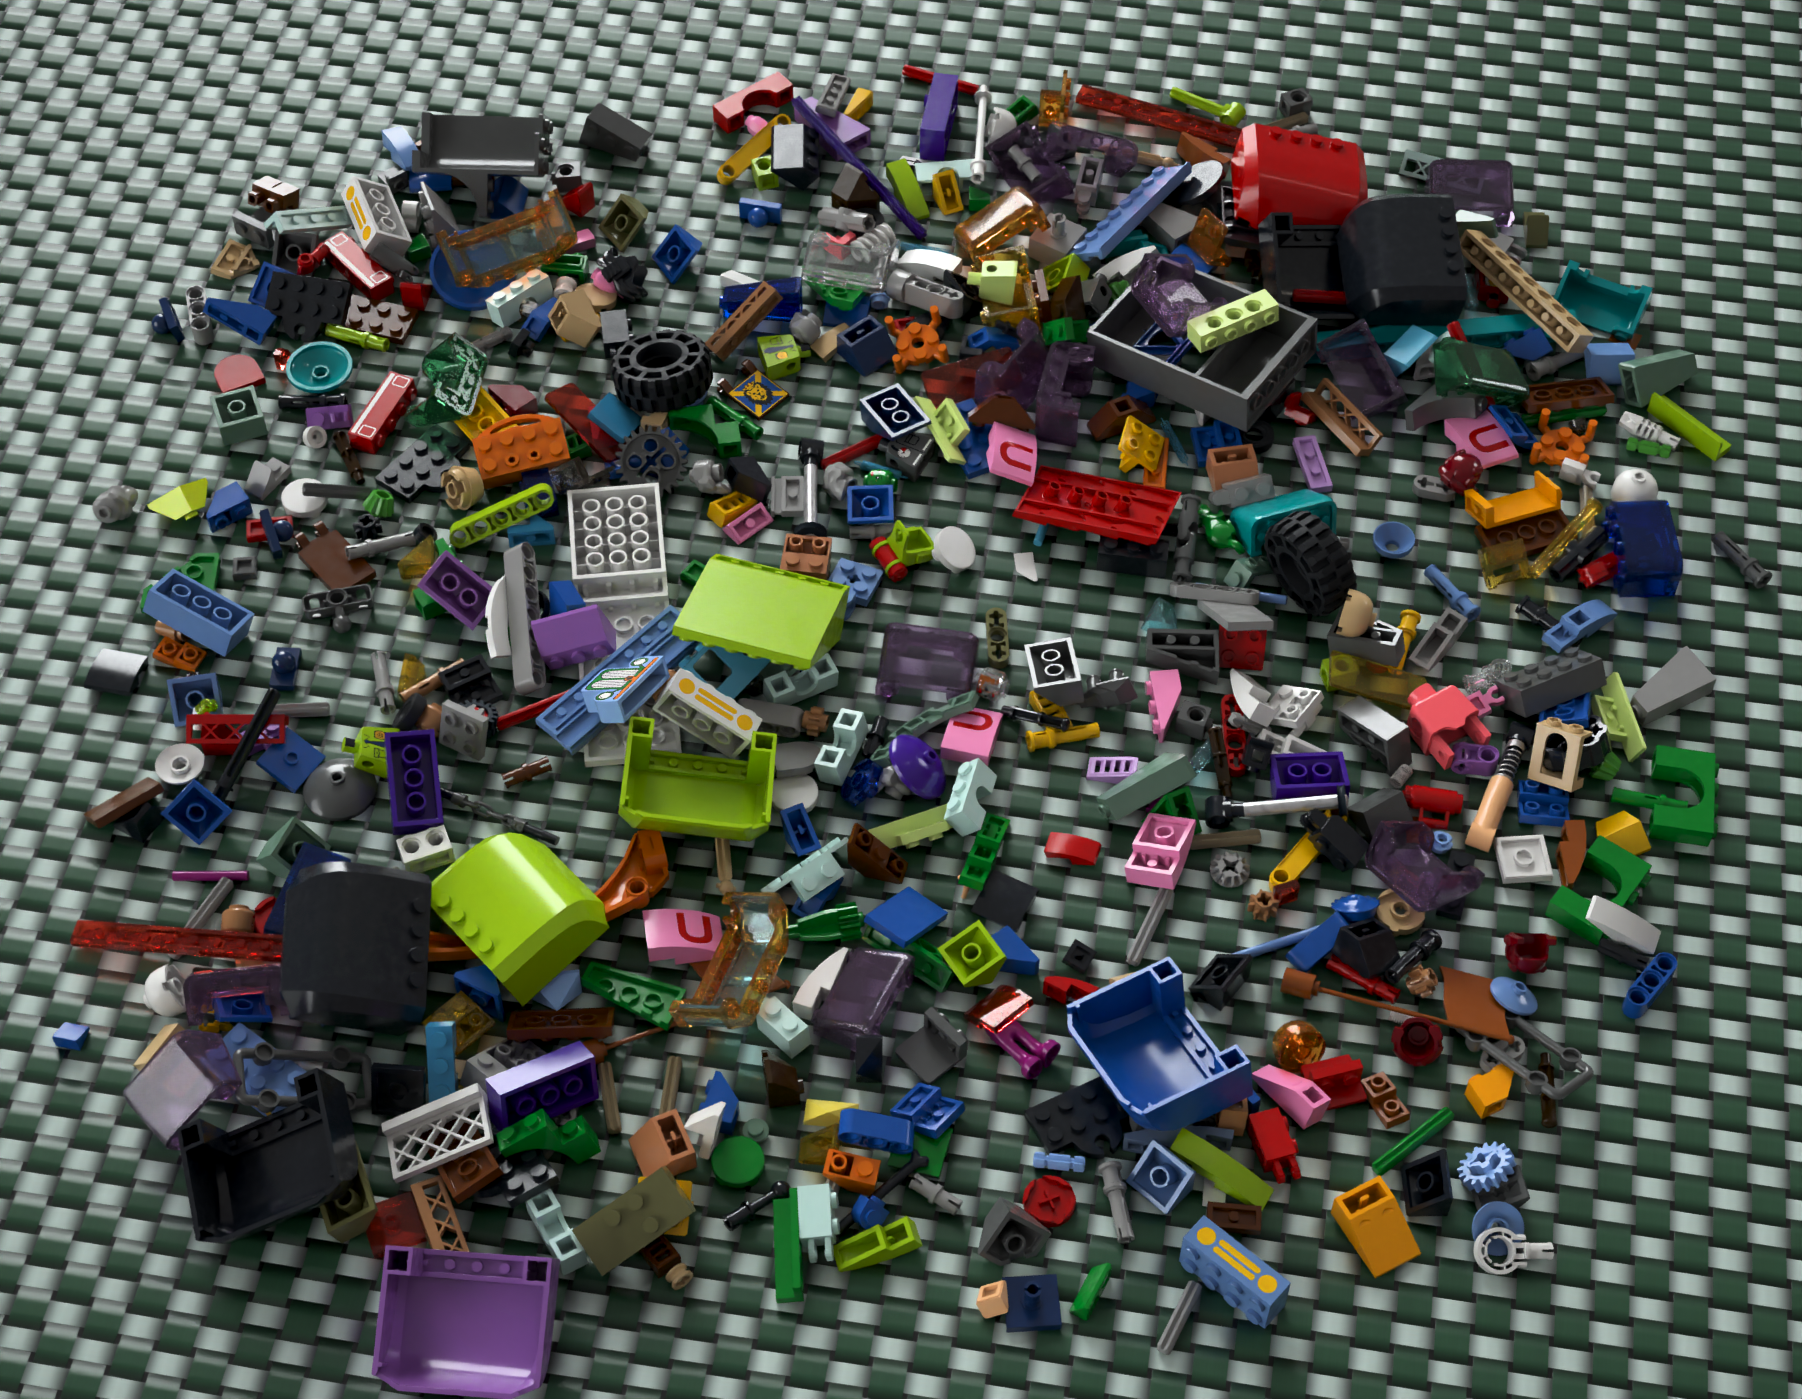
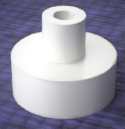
[303,426,327,449]

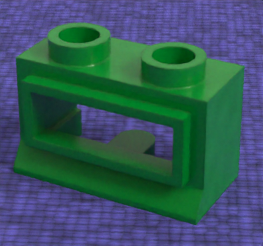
[541,251,589,285]

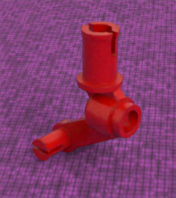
[296,243,330,276]

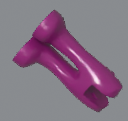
[984,1012,1061,1079]

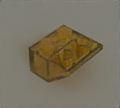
[422,991,496,1057]

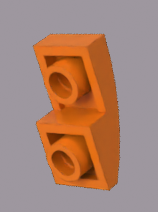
[153,636,207,672]

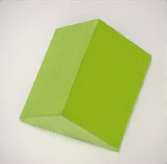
[937,920,1007,987]

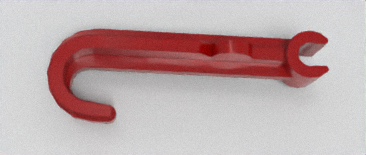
[1577,534,1661,589]

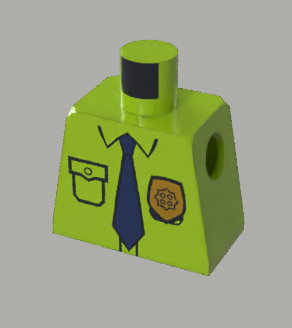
[757,334,811,381]
[341,727,400,779]

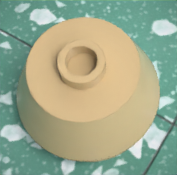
[441,466,484,510]

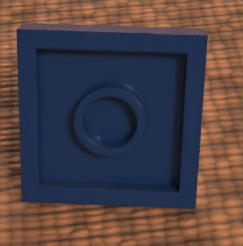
[1002,1274,1062,1333]

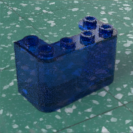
[1601,500,1683,597]

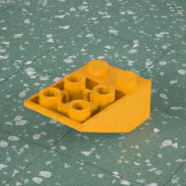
[1331,1175,1421,1278]

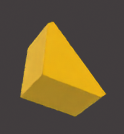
[932,169,964,215]

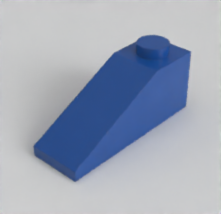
[203,297,277,345]

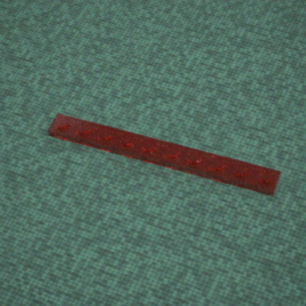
[1075,84,1242,148]
[70,920,283,962]

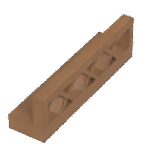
[705,281,783,361]
[1300,378,1383,456]
[410,1175,469,1252]

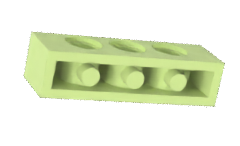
[1187,289,1279,353]

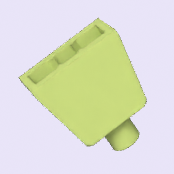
[967,261,1018,305]

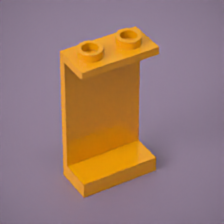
[1464,470,1562,529]

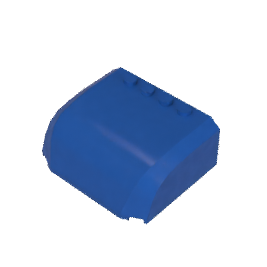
[1067,956,1253,1131]

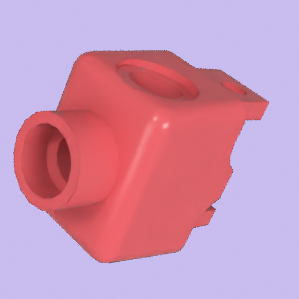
[1406,683,1492,770]

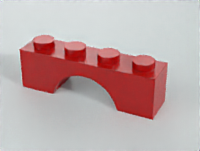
[713,71,793,134]

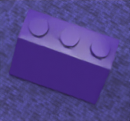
[1269,751,1350,800]

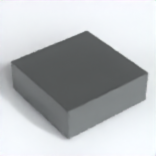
[232,556,258,581]

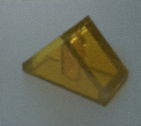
[398,535,436,580]
[798,1123,842,1165]

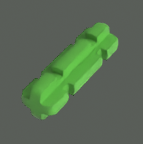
[1626,437,1671,459]

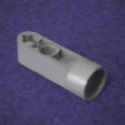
[886,269,963,319]

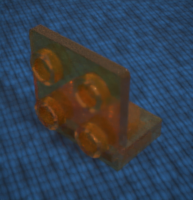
[1039,70,1071,127]
[1187,208,1232,267]

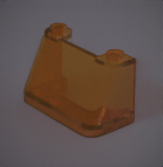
[953,186,1051,273]

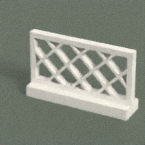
[381,1083,494,1183]

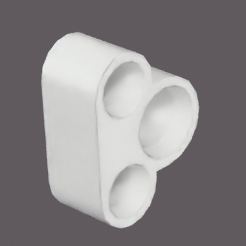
[402,200,423,233]

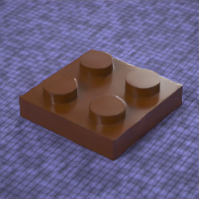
[1032,269,1052,323]

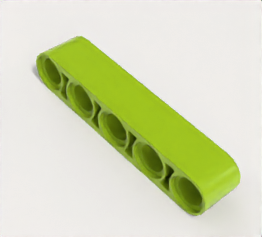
[449,483,554,548]

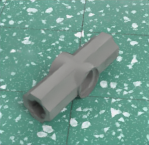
[817,207,876,233]

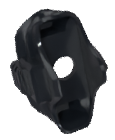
[596,246,648,303]

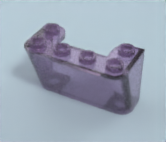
[985,121,1075,210]
[1043,121,1138,178]
[1424,159,1514,227]

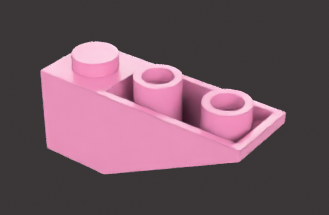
[1145,669,1182,743]
[1252,1064,1331,1129]

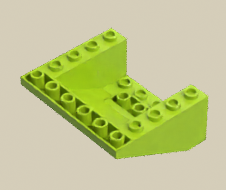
[672,553,850,670]

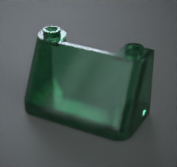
[403,332,488,427]
[1433,337,1530,408]

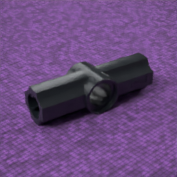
[1547,526,1609,583]

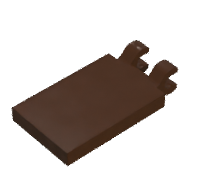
[294,520,377,590]

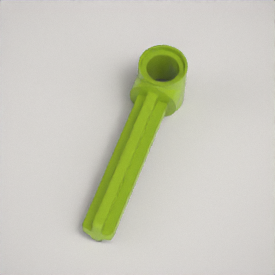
[1169,87,1246,130]

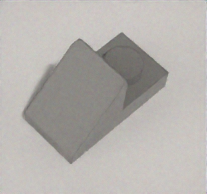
[244,457,291,501]

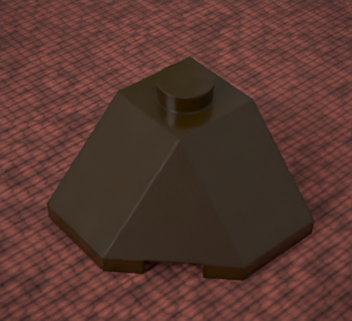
[831,162,880,212]
[1050,275,1086,321]
[761,1050,805,1109]

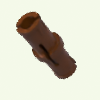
[501,756,552,788]

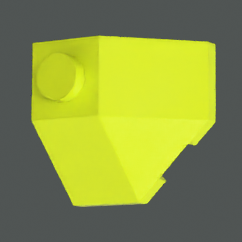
[147,478,208,520]

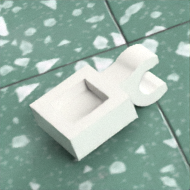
[1558,457,1601,490]

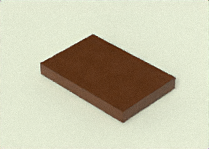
[83,777,164,828]

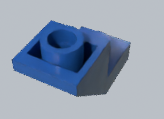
[521,297,558,342]
[968,326,1020,356]
[791,877,844,918]

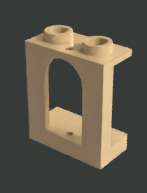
[1527,717,1592,792]

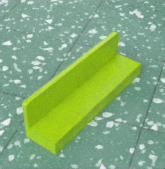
[1647,392,1731,462]

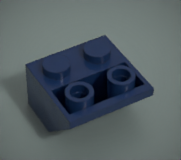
[837,314,898,378]

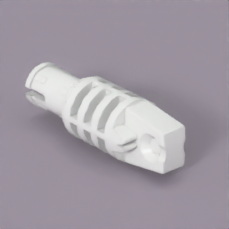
[1618,411,1681,451]

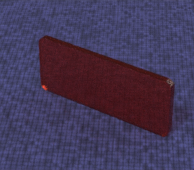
[921,347,1021,409]
[544,383,626,463]

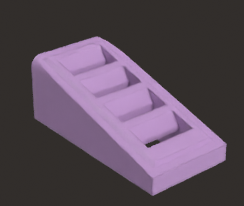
[1086,757,1139,784]

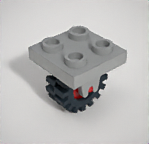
[439,700,498,761]

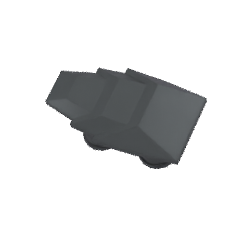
[1079,668,1138,709]

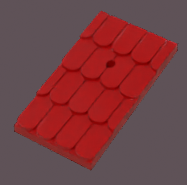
[1012,465,1182,545]

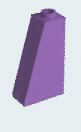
[794,97,871,161]

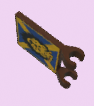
[717,359,789,421]

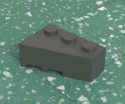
[579,102,652,162]
[1327,605,1405,667]
[1145,628,1219,685]
[1337,695,1412,777]

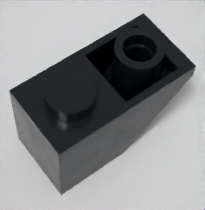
[724,456,772,503]

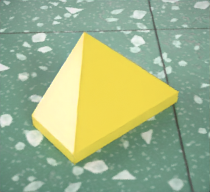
[803,1099,859,1128]

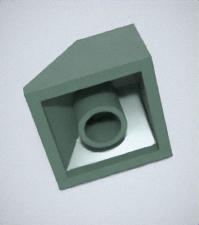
[256,816,331,882]

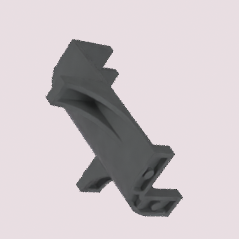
[412,112,553,219]

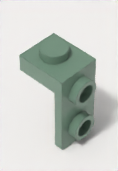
[1223,555,1273,588]

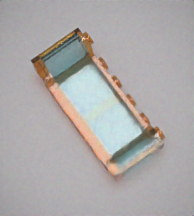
[435,189,578,288]
[668,892,789,1029]

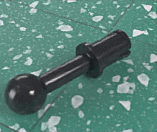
[723,1180,791,1231]

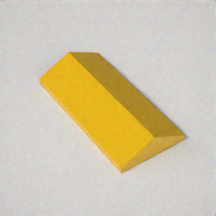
[444,384,518,442]

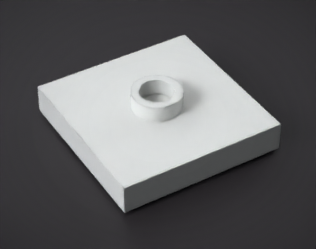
[1493,834,1554,884]

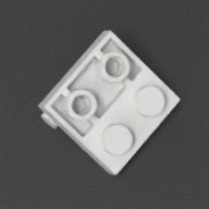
[1268,685,1324,738]

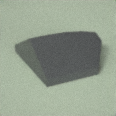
[1471,1165,1530,1211]

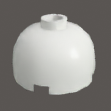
[984,107,1019,150]
[1611,468,1658,514]
[143,964,193,1017]

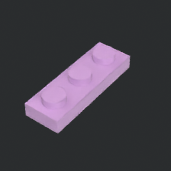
[1292,435,1333,493]

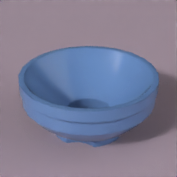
[1373,522,1415,559]

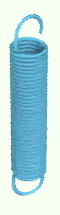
[854,460,908,480]

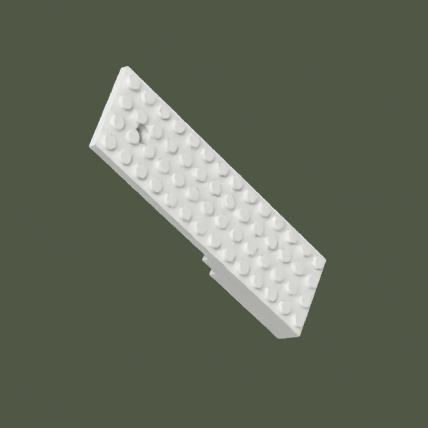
[567,483,682,767]

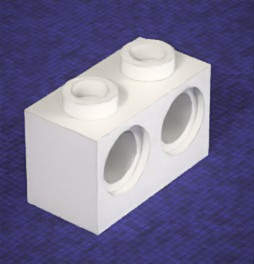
[396,825,455,873]

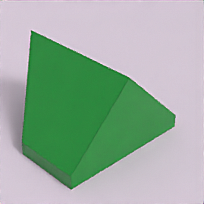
[1141,785,1202,835]

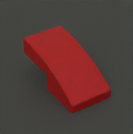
[1044,832,1102,865]
[1043,976,1099,1004]

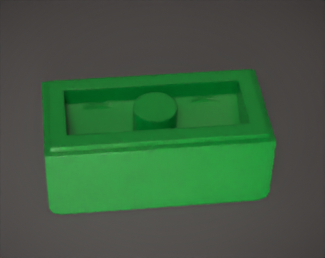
[1069,1263,1112,1321]

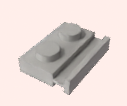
[771,476,804,517]

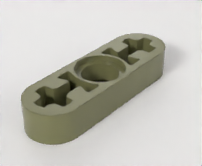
[985,608,1009,669]

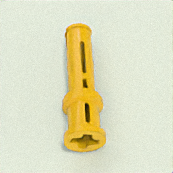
[1387,609,1421,676]
[1026,722,1100,752]

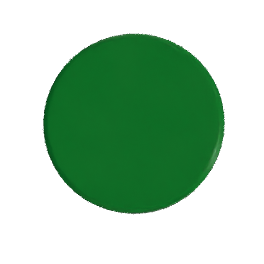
[711,1136,765,1188]

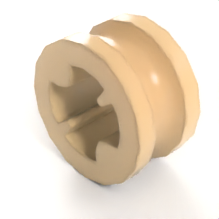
[665,1263,693,1290]

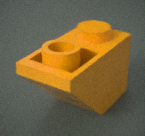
[1464,1064,1514,1119]

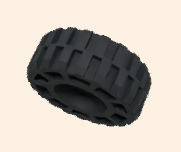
[611,329,713,413]
[1264,511,1357,616]

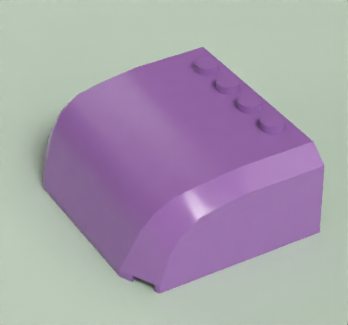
[372,1245,560,1399]

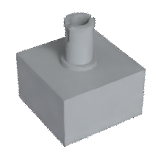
[1028,213,1087,265]

